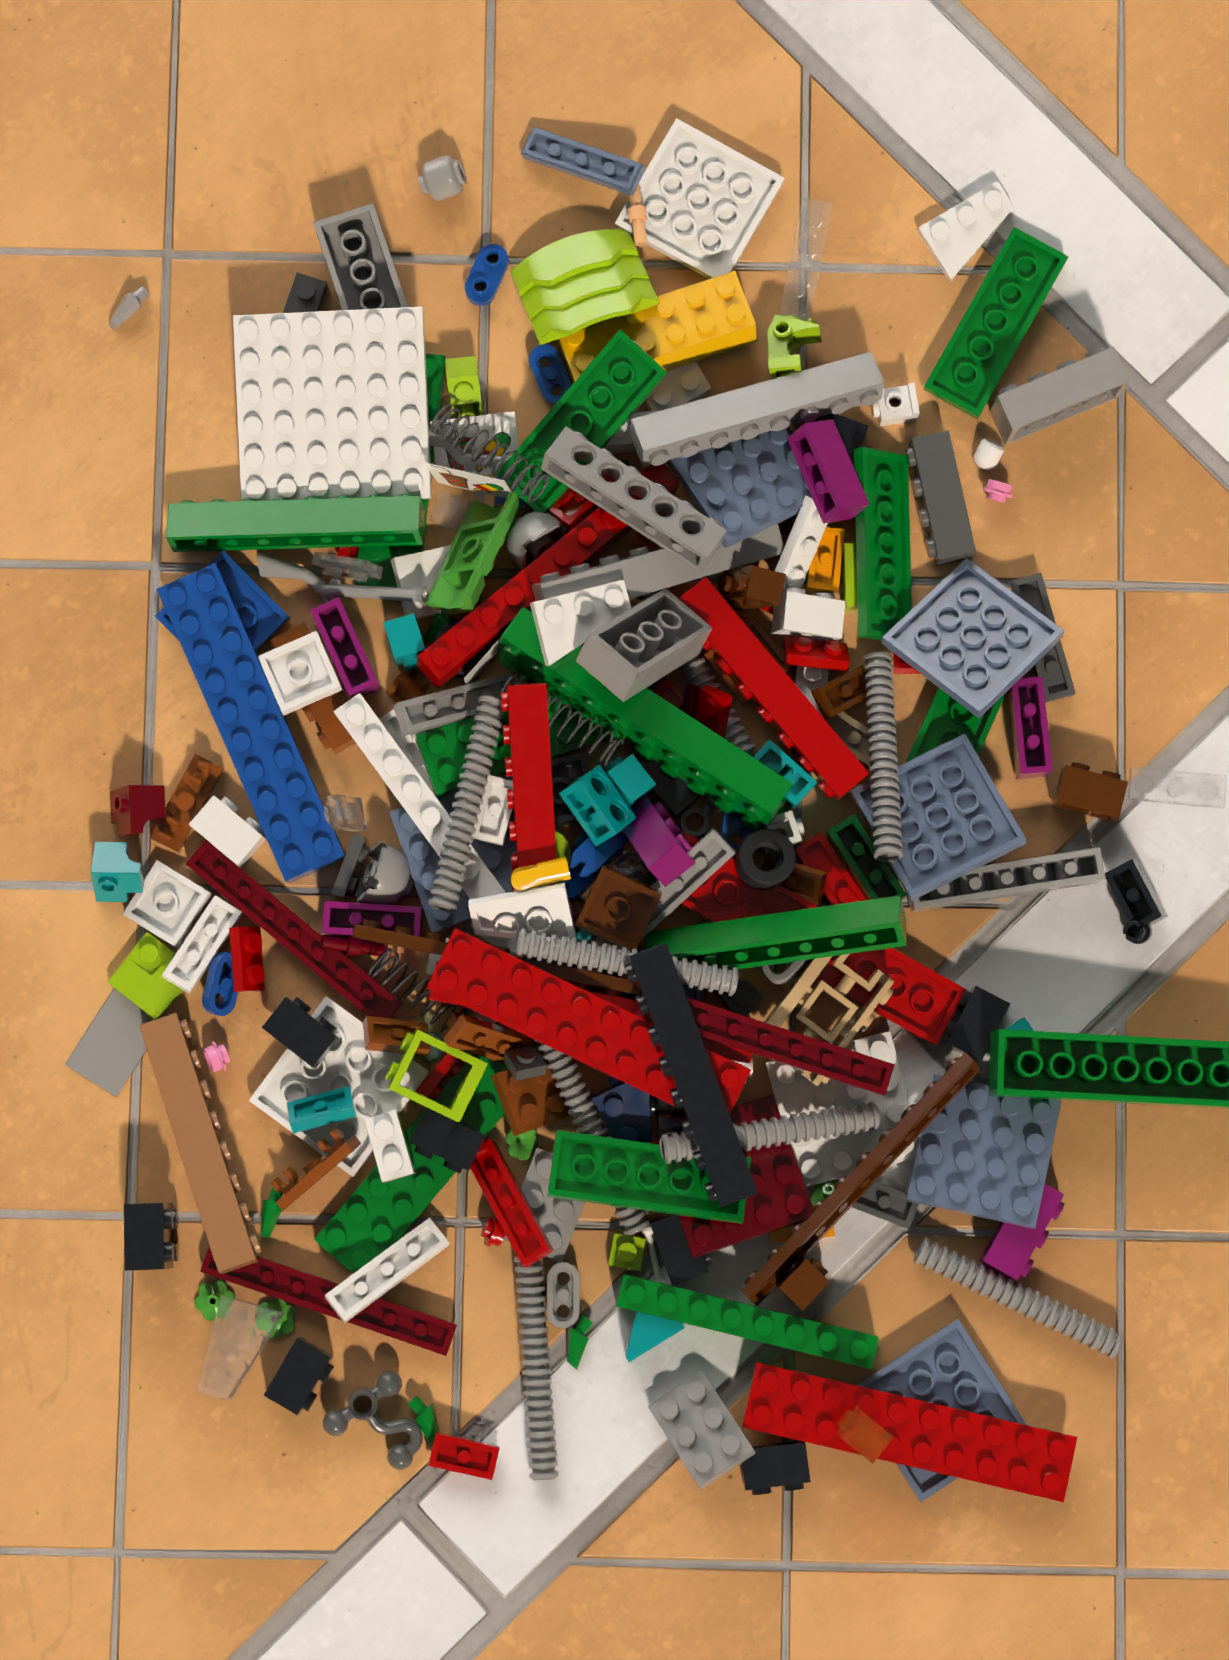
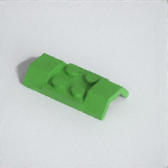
[425,491,520,615]

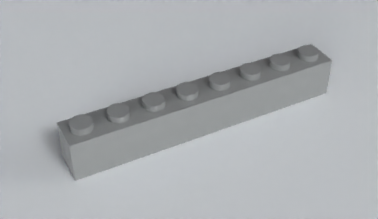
[630,352,884,467]
[532,524,784,601]

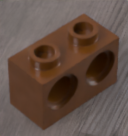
[776,1258,830,1311]

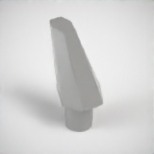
[109,286,150,330]

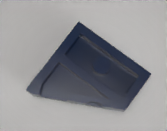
[592,1081,650,1143]

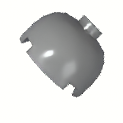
[506,512,569,571]
[355,841,413,905]

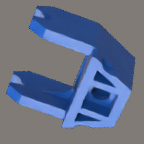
[558,830,629,900]

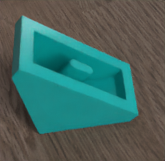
[625,1311,685,1362]

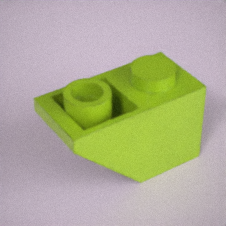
[445,356,483,419]

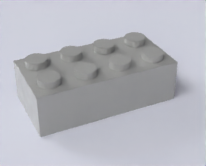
[313,203,408,310]
[990,346,1129,445]
[576,588,712,702]

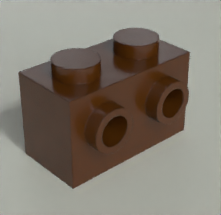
[718,565,786,611]
[1052,762,1128,822]

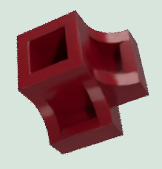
[110,785,166,837]

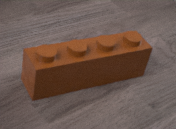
[271,622,355,754]

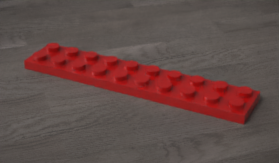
[681,833,967,1046]
[426,928,751,1115]
[742,1362,1078,1502]

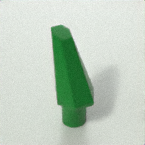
[423,611,455,643]
[260,1187,283,1238]
[567,1315,593,1370]
[407,1395,440,1446]

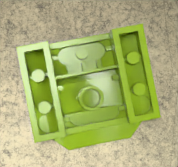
[511,229,659,345]

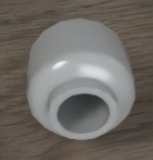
[418,155,467,201]

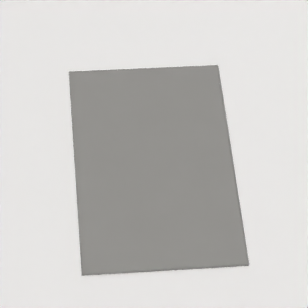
[65,988,165,1097]

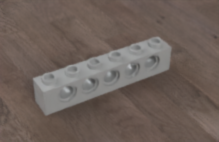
[541,427,727,573]
[908,847,1106,912]

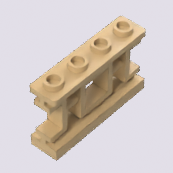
[764,954,894,1086]

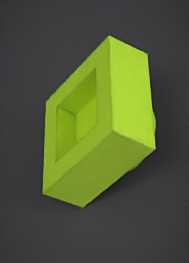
[608,1233,646,1271]

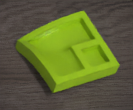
[107,932,184,1020]

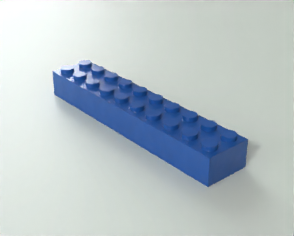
[157,563,346,883]

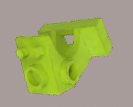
[767,314,822,379]

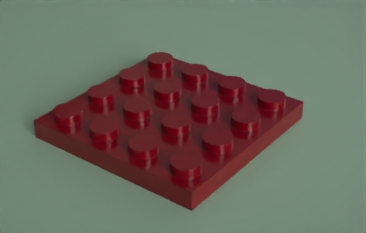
[650,1094,813,1258]

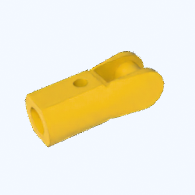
[511,857,571,891]

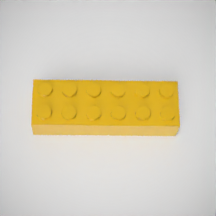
[558,271,757,384]

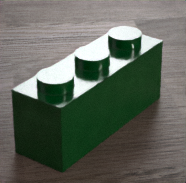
[825,814,907,900]

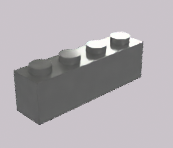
[905,430,976,566]

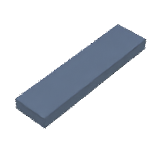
[521,127,646,196]

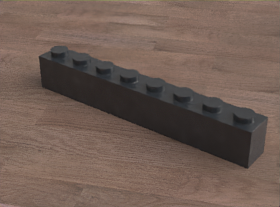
[624,943,758,1207]

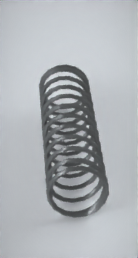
[430,404,550,502]
[500,671,624,768]
[368,948,476,1053]

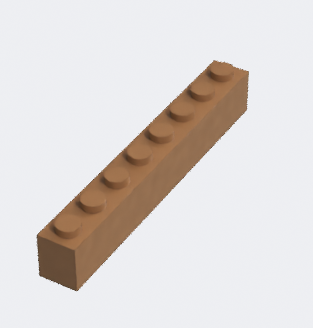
[139,1013,262,1274]

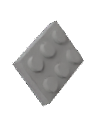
[503,1148,585,1262]
[648,1370,756,1490]

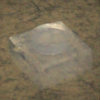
[430,490,471,532]

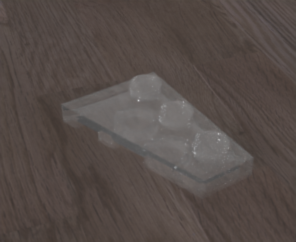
[197,1296,284,1400]

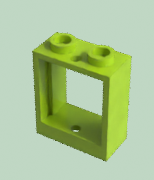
[385,1028,488,1122]

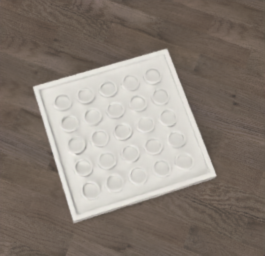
[233,306,432,501]

